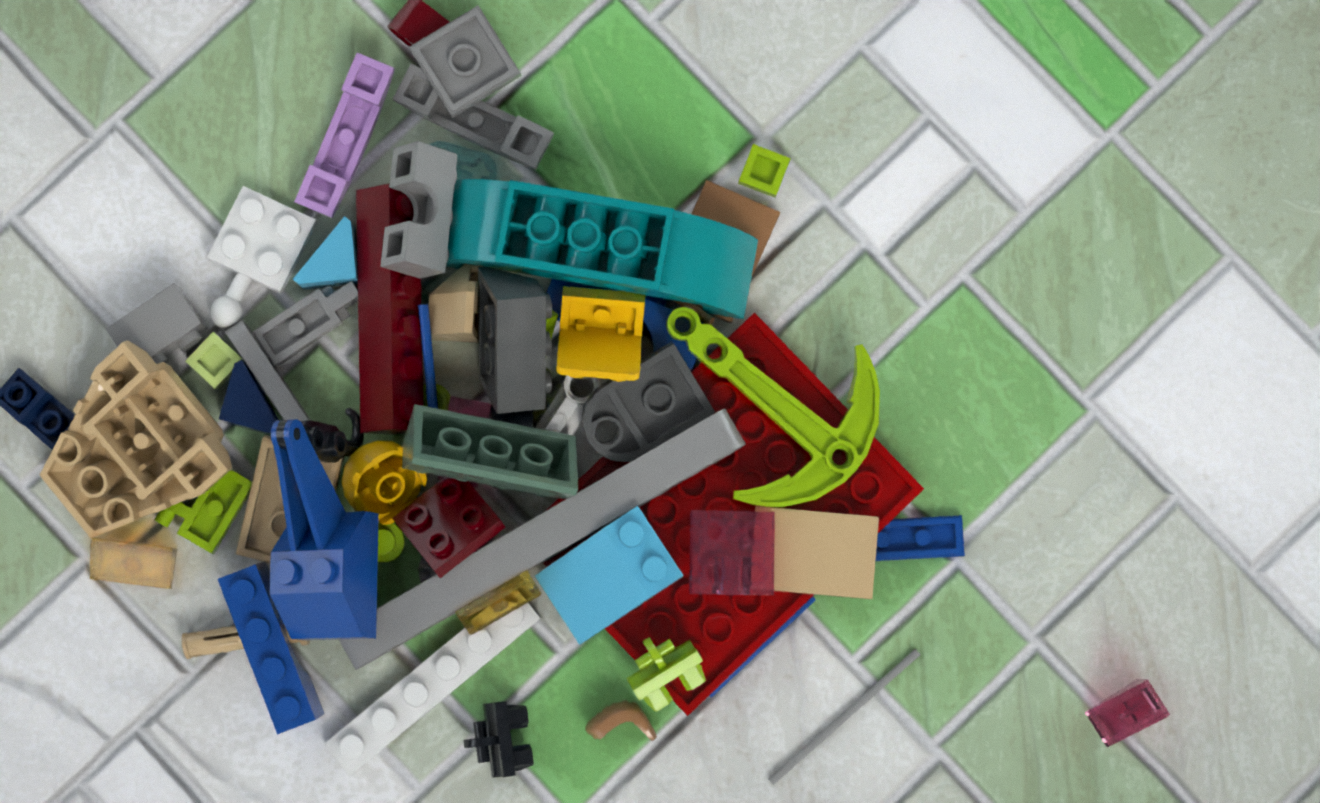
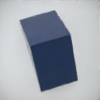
[219,360,279,435]

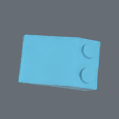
[535,506,684,645]

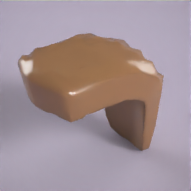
[585,700,657,741]

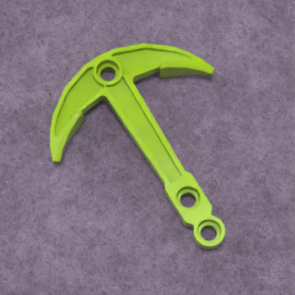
[666,307,880,507]

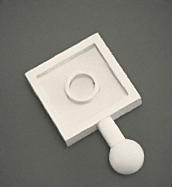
[207,186,317,328]

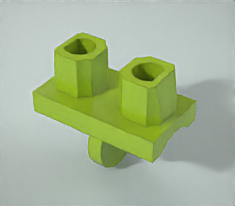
[626,637,706,712]

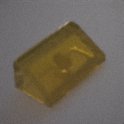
[90,538,177,589]
[455,570,542,635]

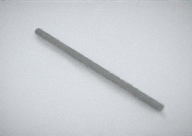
[768,649,920,785]

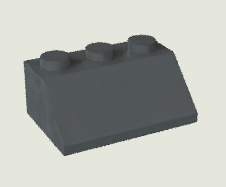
[478,267,552,414]

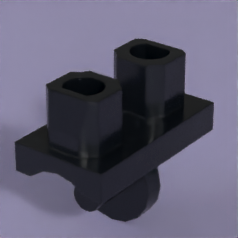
[463,701,534,778]

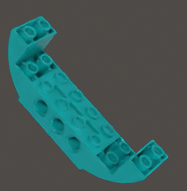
[446,179,758,320]

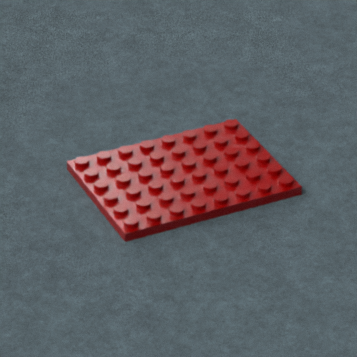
[543,312,924,716]

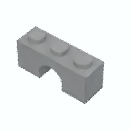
[380,141,458,279]

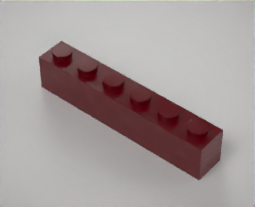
[356,183,423,435]

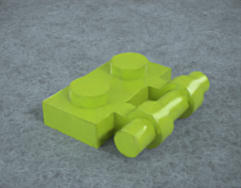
[154,470,252,554]

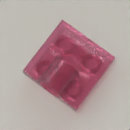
[689,510,775,596]

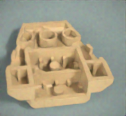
[40,340,232,538]

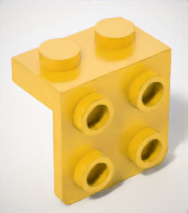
[556,286,645,382]

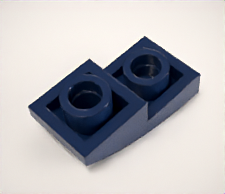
[0,368,75,450]

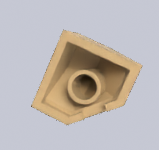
[429,263,483,343]

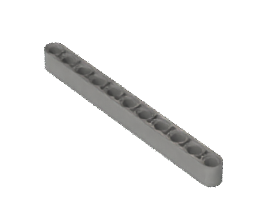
[338,409,746,670]

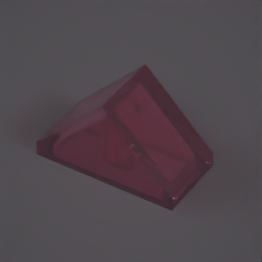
[1085,679,1170,747]

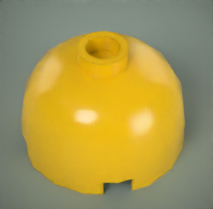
[342,441,427,525]

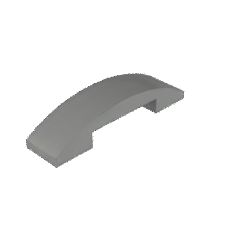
[393,64,554,170]

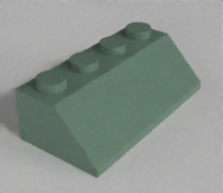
[402,404,578,499]

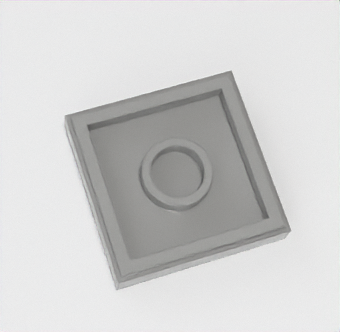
[409,6,521,118]

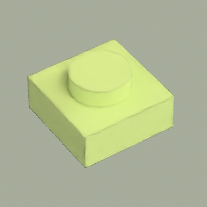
[185,332,244,390]

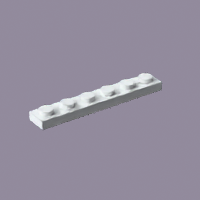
[323,587,541,776]

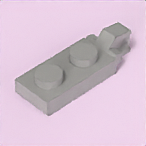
[252,281,358,368]

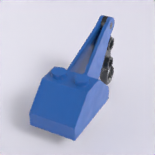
[270,408,379,640]

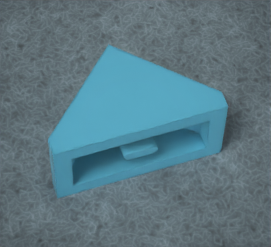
[293,216,358,290]

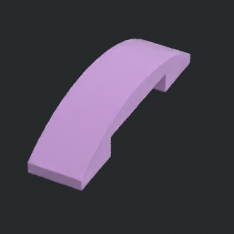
[294,53,395,218]

